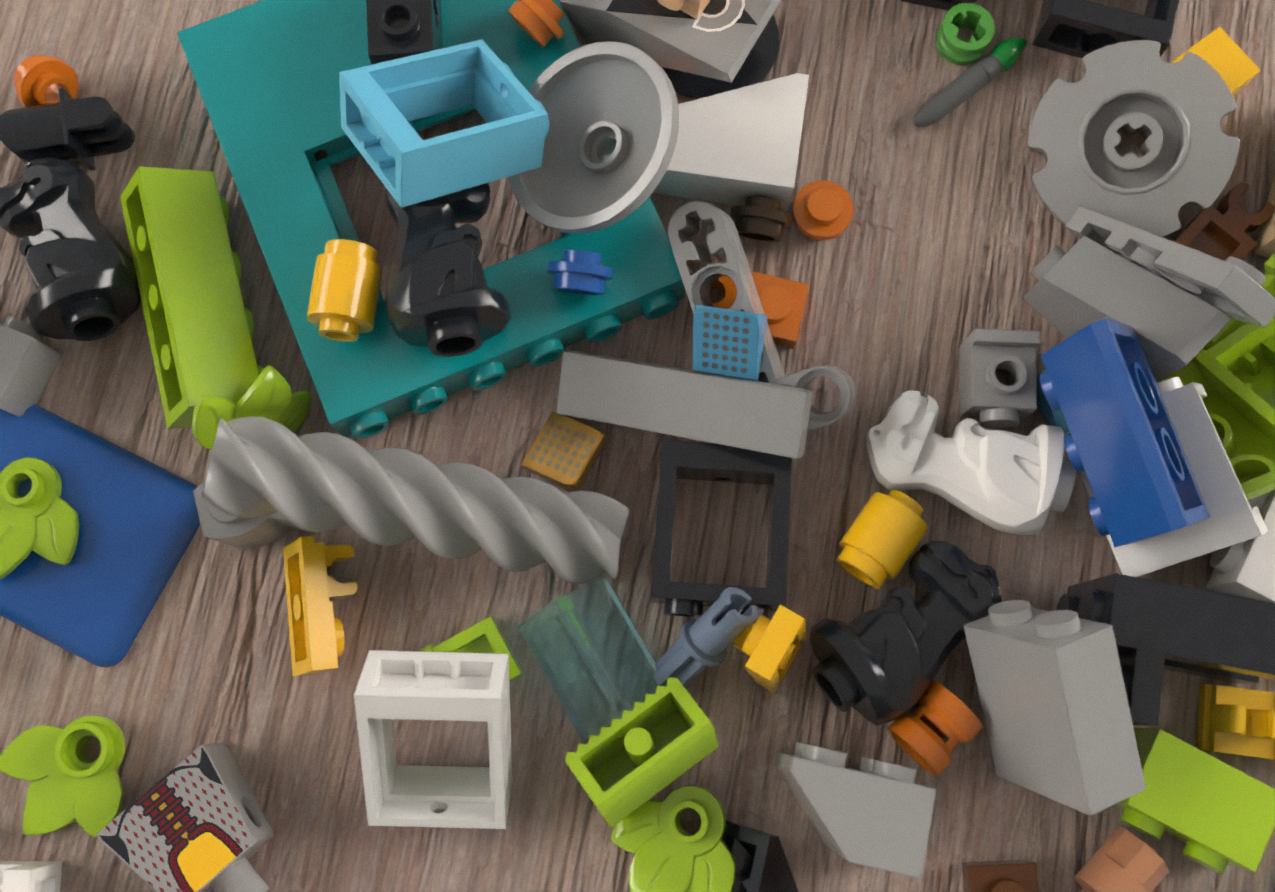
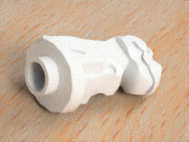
[866,390,1076,535]

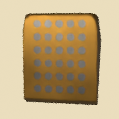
[521,411,607,492]

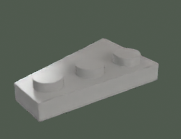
[1065,206,1275,327]

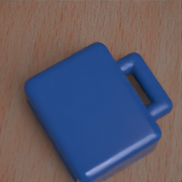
[0,404,200,667]

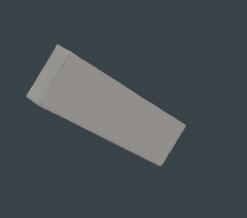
[556,350,813,459]

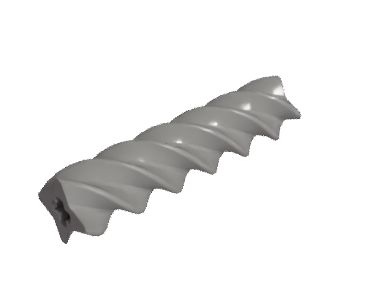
[202,416,629,585]

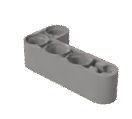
[668,201,856,431]

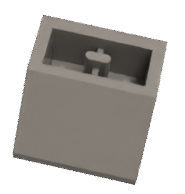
[774,742,936,879]

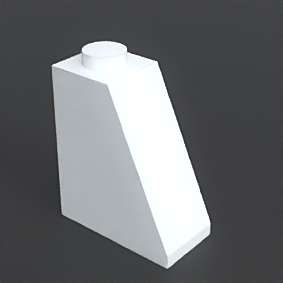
[652,73,809,212]

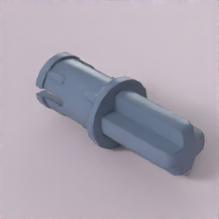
[653,587,759,688]

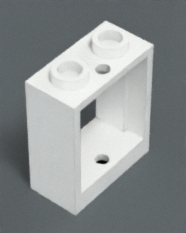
[354,650,513,829]

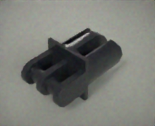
[0,88,135,171]

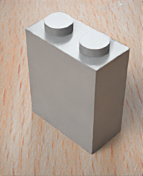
[963,600,1146,816]

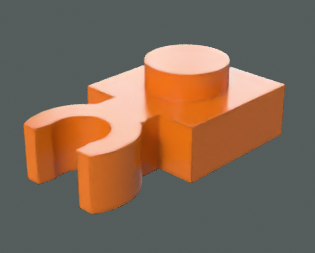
[711,270,810,349]

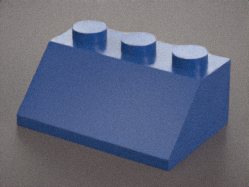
[1040,318,1210,547]

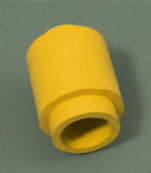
[307,239,382,342]
[836,490,928,589]

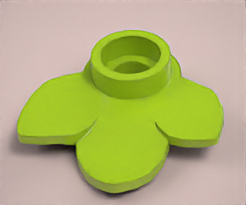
[192,365,311,450]
[0,457,79,581]
[0,715,125,837]
[611,785,736,892]

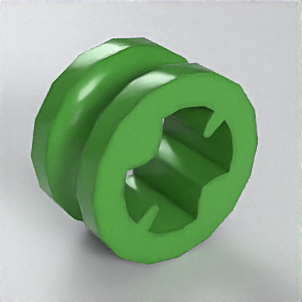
[935,3,995,65]

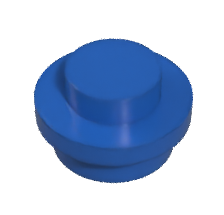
[547,250,613,296]

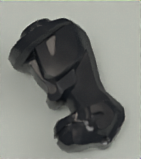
[0,158,141,341]
[385,183,511,357]
[810,541,1002,725]

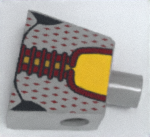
[96,742,274,892]

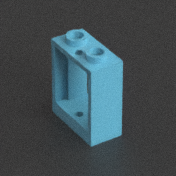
[339,39,549,208]

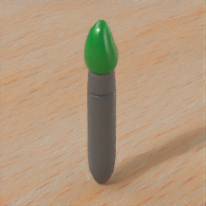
[914,37,1027,127]

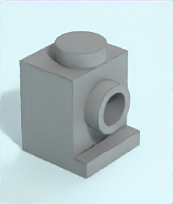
[959,328,1040,428]

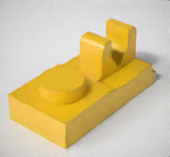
[283,536,357,677]
[732,605,807,694]
[1197,684,1275,761]

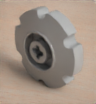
[1028,40,1240,237]

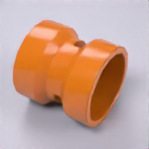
[887,681,983,777]

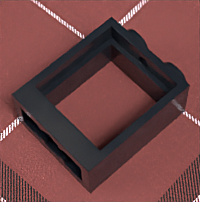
[1032,0,1180,58]
[651,440,792,618]

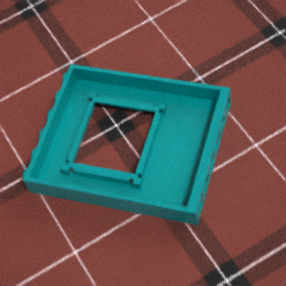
[177,0,686,439]

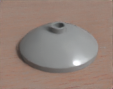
[508,41,679,234]

